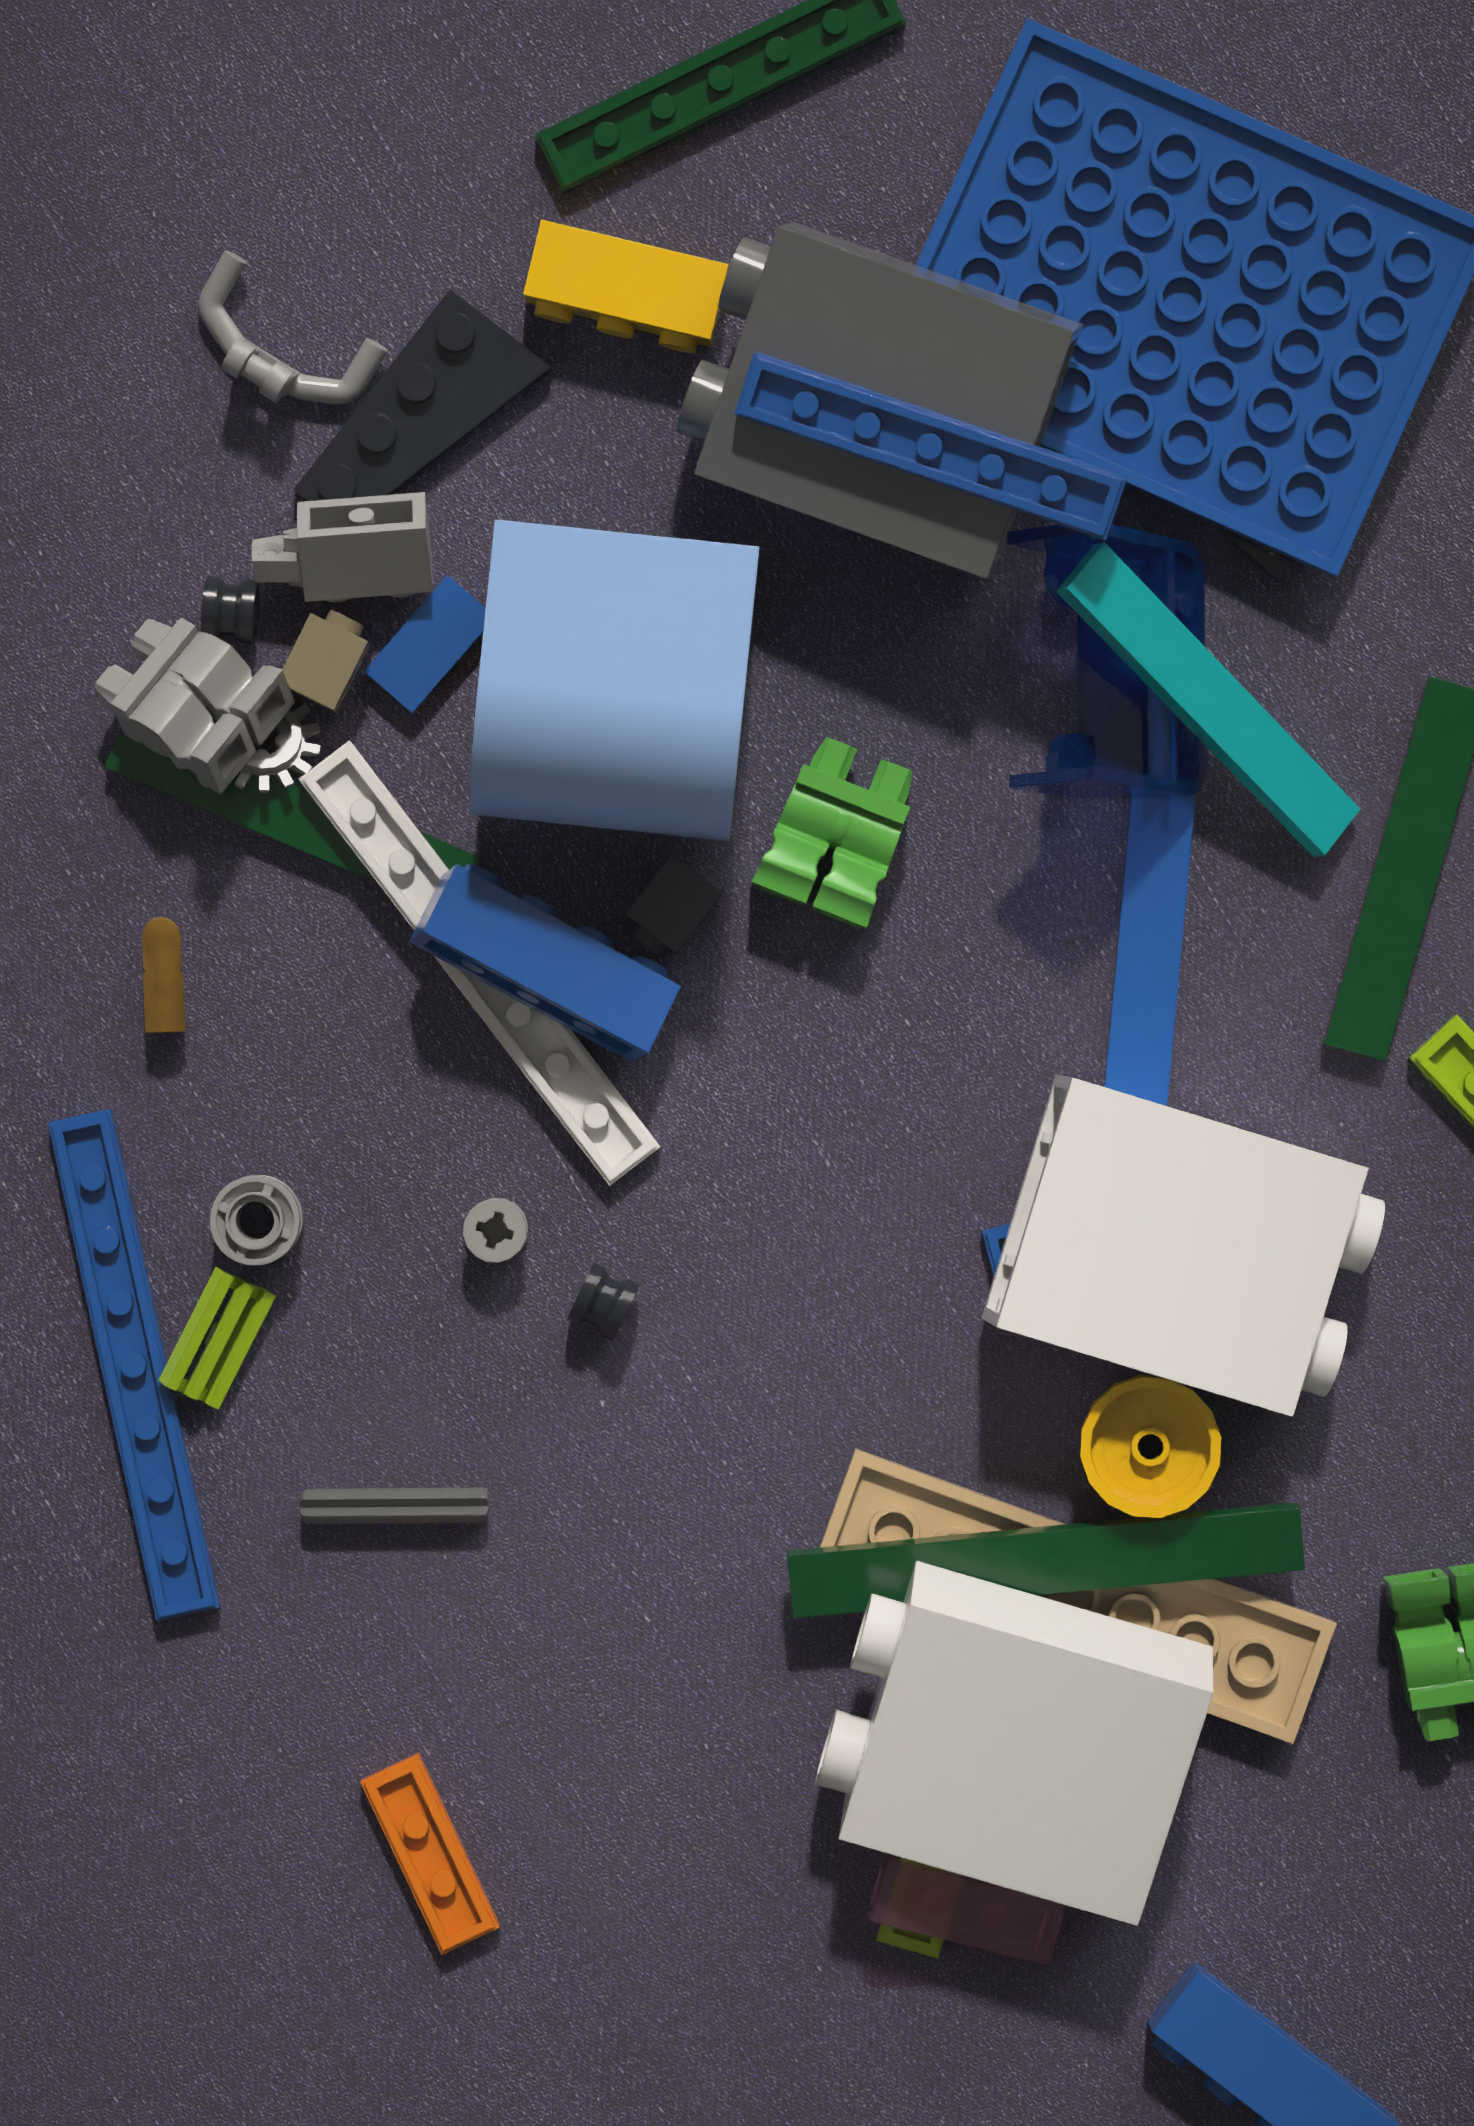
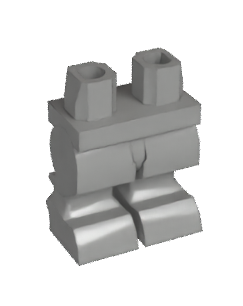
[94,618,295,795]

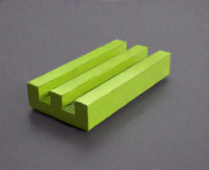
[158,1267,276,1410]

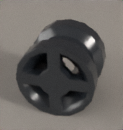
[201,576,260,644]
[567,1262,640,1341]

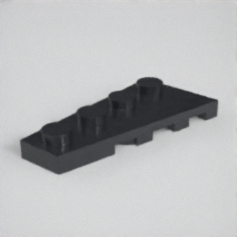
[293,289,552,501]

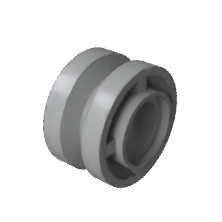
[210,1175,304,1265]

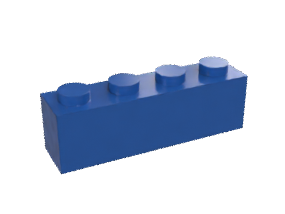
[409,864,681,1062]
[1147,1961,1401,2126]

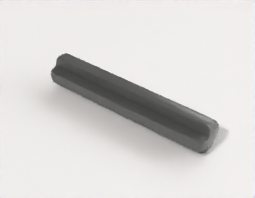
[300,1487,489,1524]

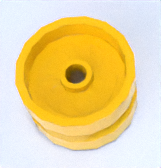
[1080,1375,1221,1518]

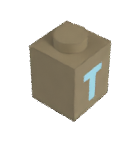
[282,609,372,714]

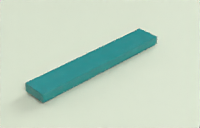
[1056,542,1361,857]

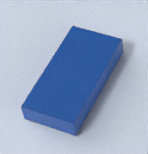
[364,575,486,714]

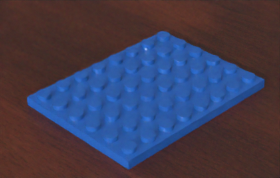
[916,18,1474,579]

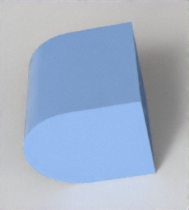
[470,519,759,841]

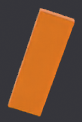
[360,1752,500,1955]

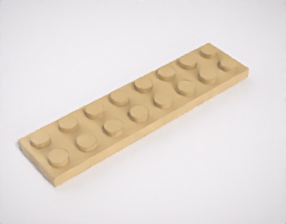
[819,1448,1337,1744]

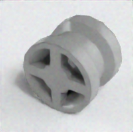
[463,1198,528,1263]

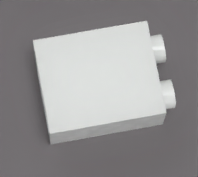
[981,1074,1385,1417]
[815,1561,1214,1926]

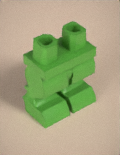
[751,737,912,931]
[1383,1563,1474,1741]

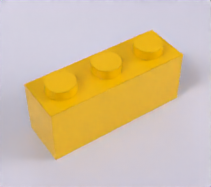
[523,219,729,353]

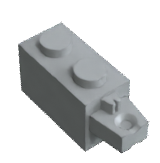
[251,492,433,603]

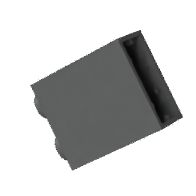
[676,222,1083,579]

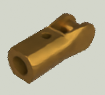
[142,917,186,1033]

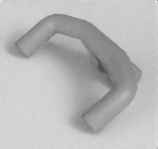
[198,250,387,405]

